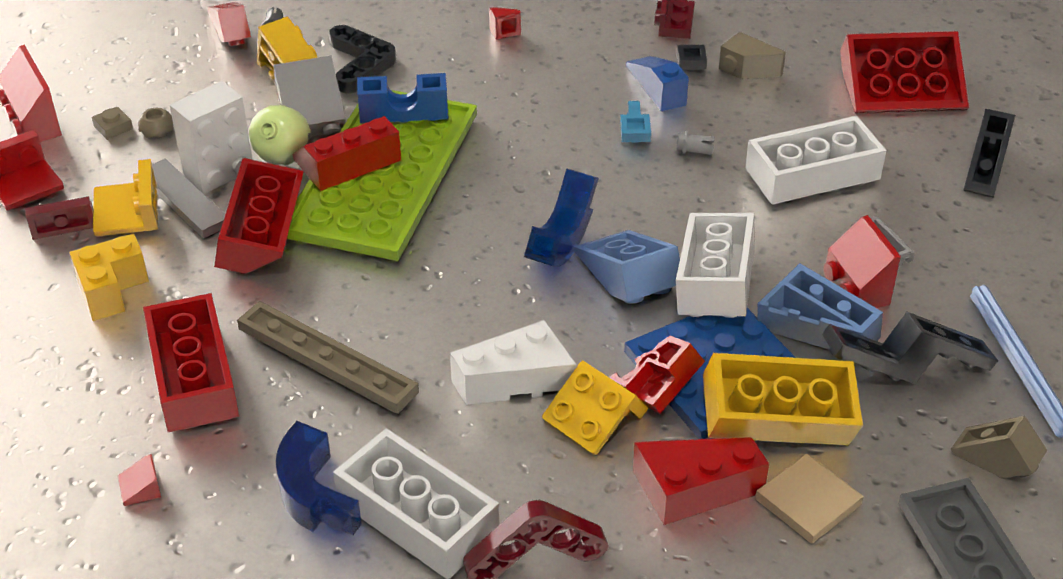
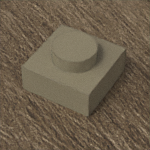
[92,106,133,140]

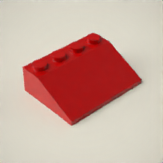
[840,31,969,113]

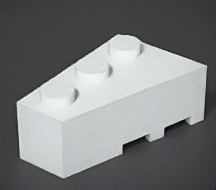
[450,320,576,405]

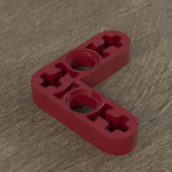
[463,500,608,579]

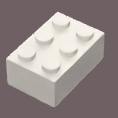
[170,81,253,194]

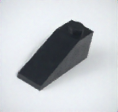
[963,108,1016,197]

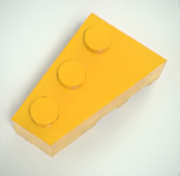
[256,16,317,79]

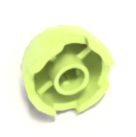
[249,105,310,165]

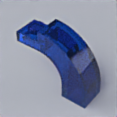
[524,168,599,267]
[276,421,362,535]

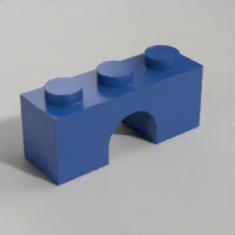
[357,73,448,123]

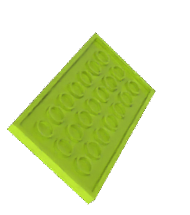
[287,90,477,261]

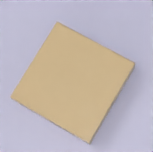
[755,454,864,544]

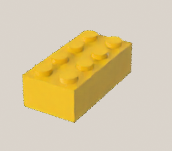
[703,353,863,445]

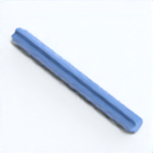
[970,285,1063,439]

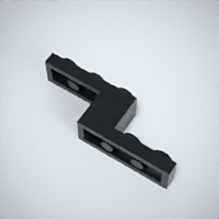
[822,312,998,384]

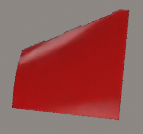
[610,336,705,414]

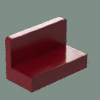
[25,196,94,240]

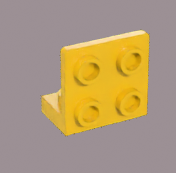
[93,159,158,236]
[542,360,648,455]

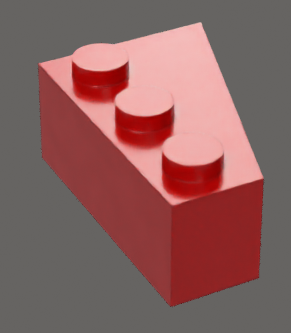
[633,437,769,525]

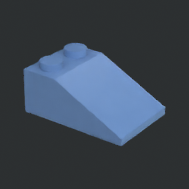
[574,230,680,304]

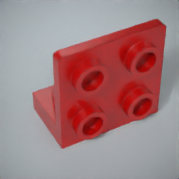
[0,129,64,210]

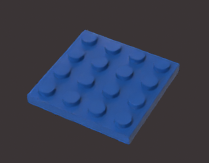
[624,308,796,439]

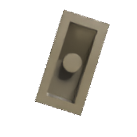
[719,32,786,79]
[951,416,1048,478]

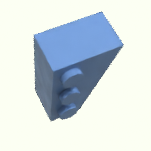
[757,263,883,349]

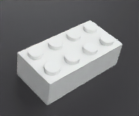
[745,116,886,204]
[676,213,755,318]
[333,428,499,579]

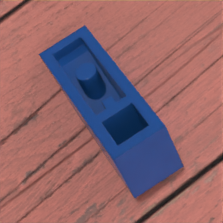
[626,56,689,112]

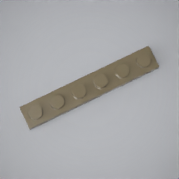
[237,301,419,414]

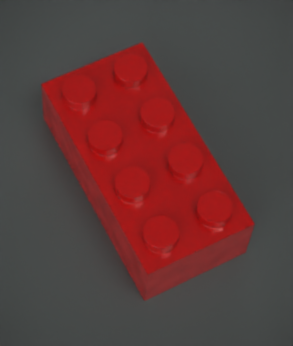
[143,293,239,433]

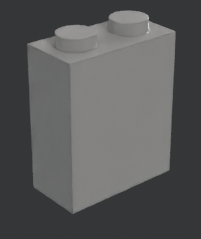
[274,56,346,139]

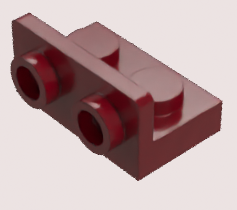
[654,0,695,39]

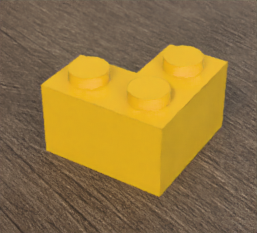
[69,233,149,321]

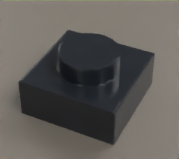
[677,45,707,71]

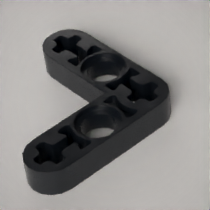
[329,25,396,94]

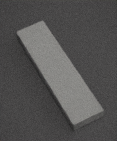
[152,158,225,239]

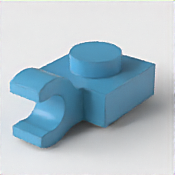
[620,101,651,143]

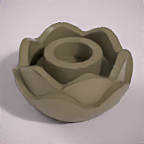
[138,107,174,138]

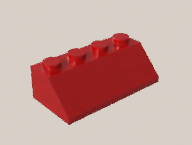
[214,158,304,274]

